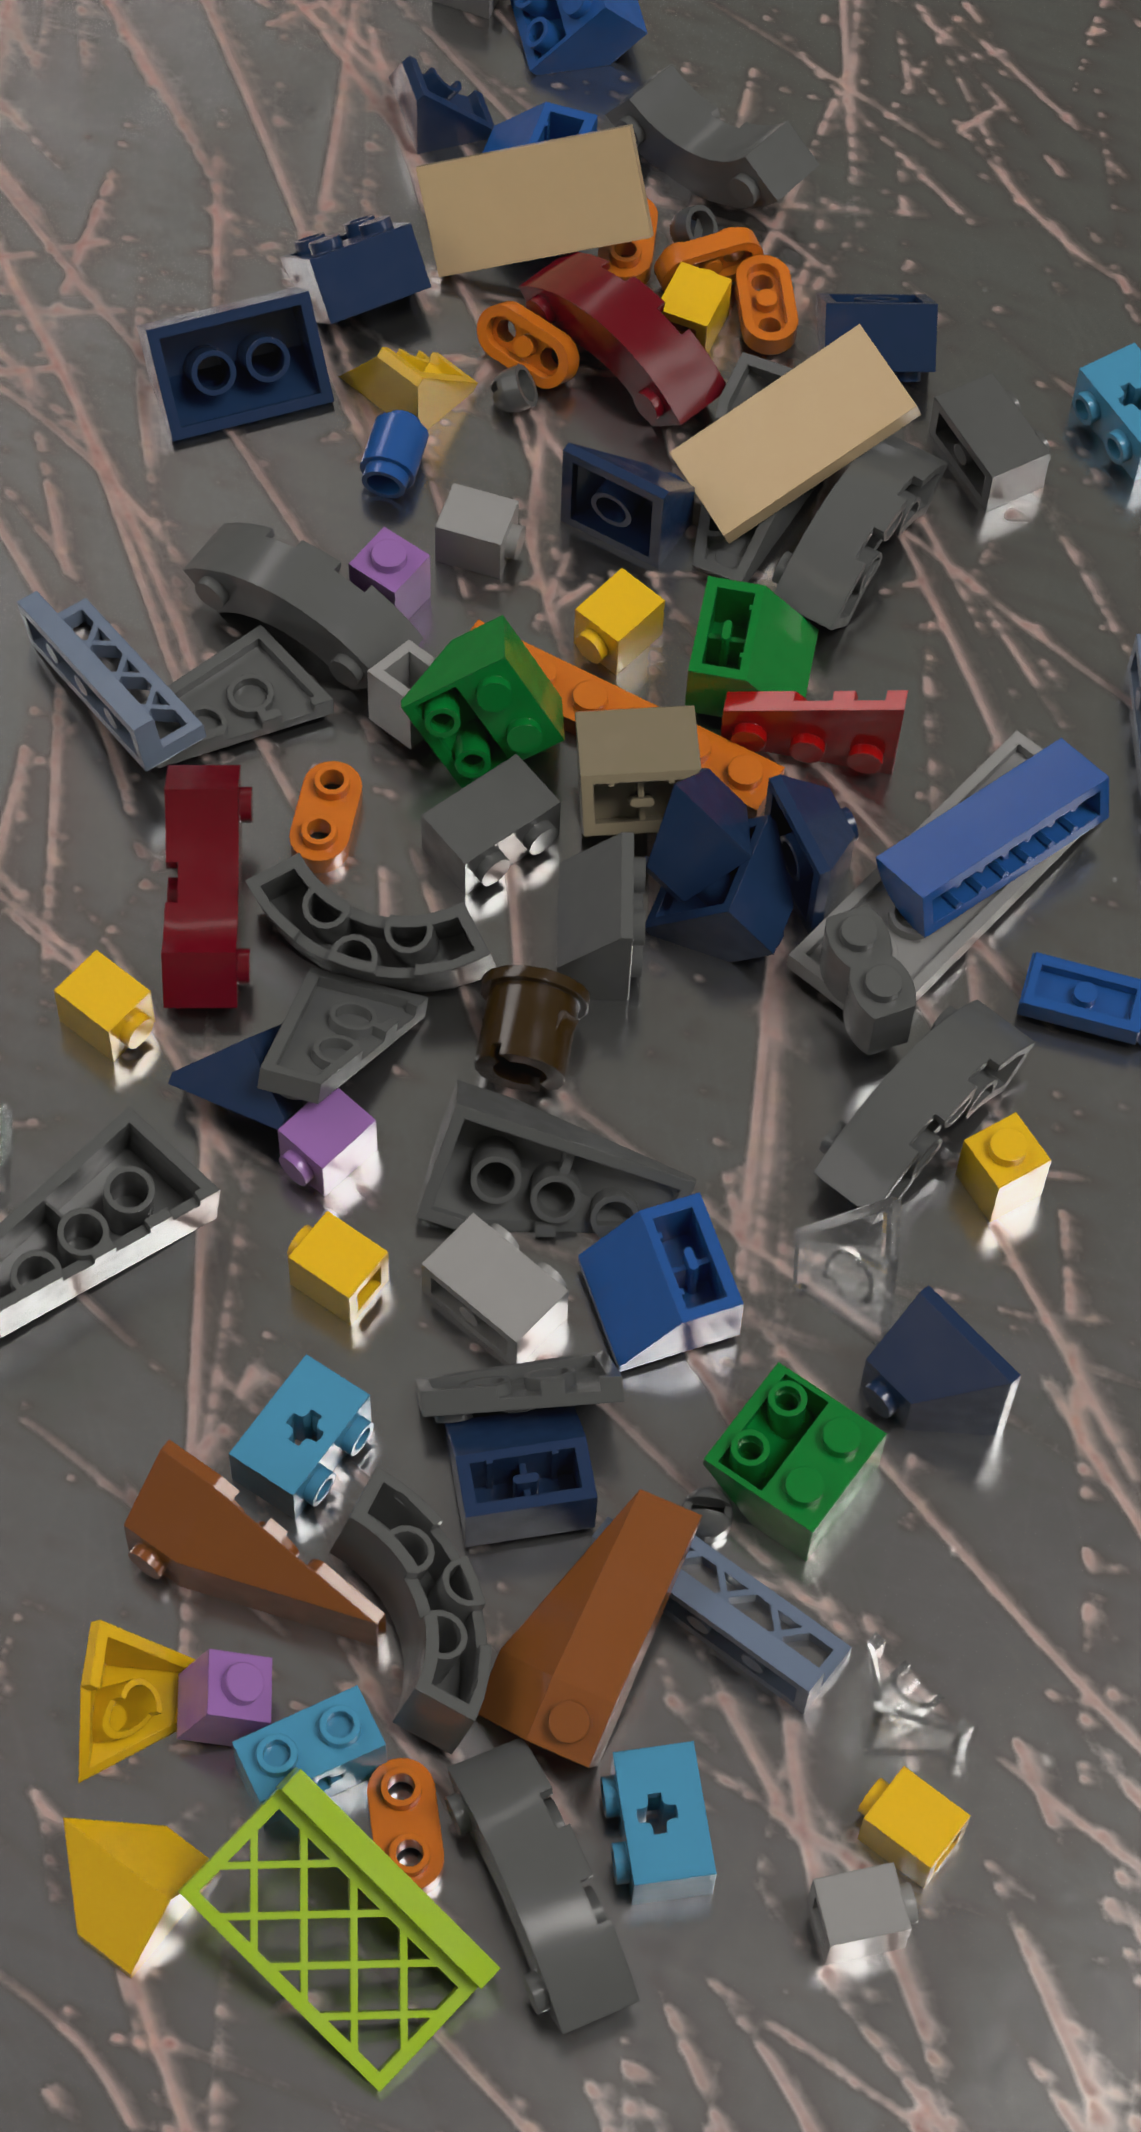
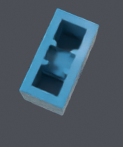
[1072,342,1141,481]
[229,1354,374,1520]
[232,1685,387,1827]
[600,1741,717,1905]

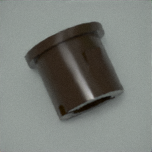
[474,965,590,1092]

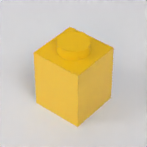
[661,262,732,354]
[573,568,665,675]
[54,950,155,1062]
[955,1112,1052,1222]
[287,1211,389,1325]
[857,1766,971,1889]

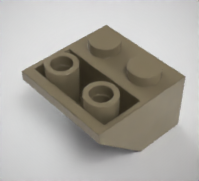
[575,705,701,837]

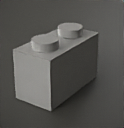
[421,1213,569,1365]

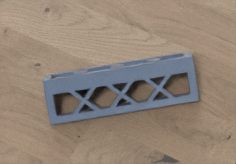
[17,591,207,772]
[591,1516,852,1714]

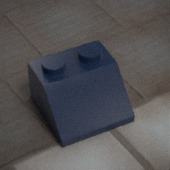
[816,293,938,382]

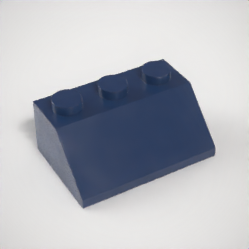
[137,287,334,442]

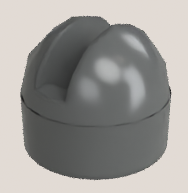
[669,205,718,243]
[491,364,538,413]
[682,1486,734,1544]

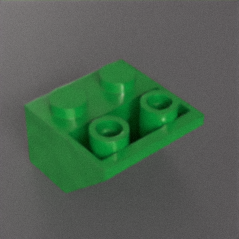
[685,576,819,717]
[401,615,565,789]
[703,1362,887,1562]

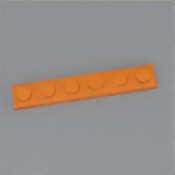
[471,619,785,819]

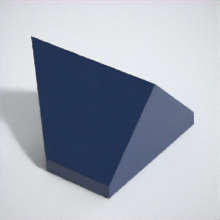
[389,55,495,155]
[645,768,752,902]
[168,1024,303,1130]

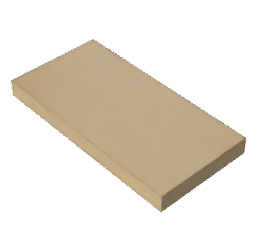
[416,124,654,277]
[669,324,921,544]

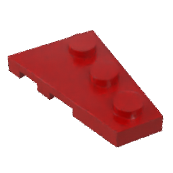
[720,690,908,775]

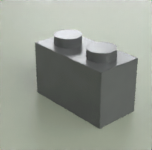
[929,373,1051,512]
[421,754,561,895]

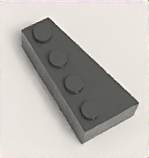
[0,1106,220,1338]

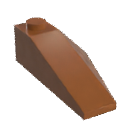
[123,1439,387,1647]
[478,1489,703,1768]

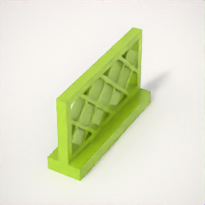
[178,1767,501,2092]

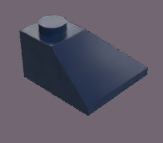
[560,443,695,569]
[764,775,859,935]
[645,815,794,963]
[860,1285,1021,1436]

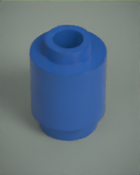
[360,410,429,498]

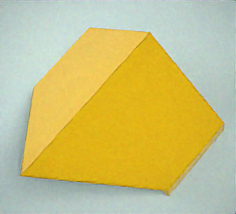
[338,347,478,430]
[78,1619,196,1784]
[63,1817,217,1979]

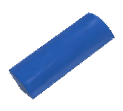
[876,738,1109,938]

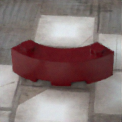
[518,252,726,427]
[161,765,253,1008]

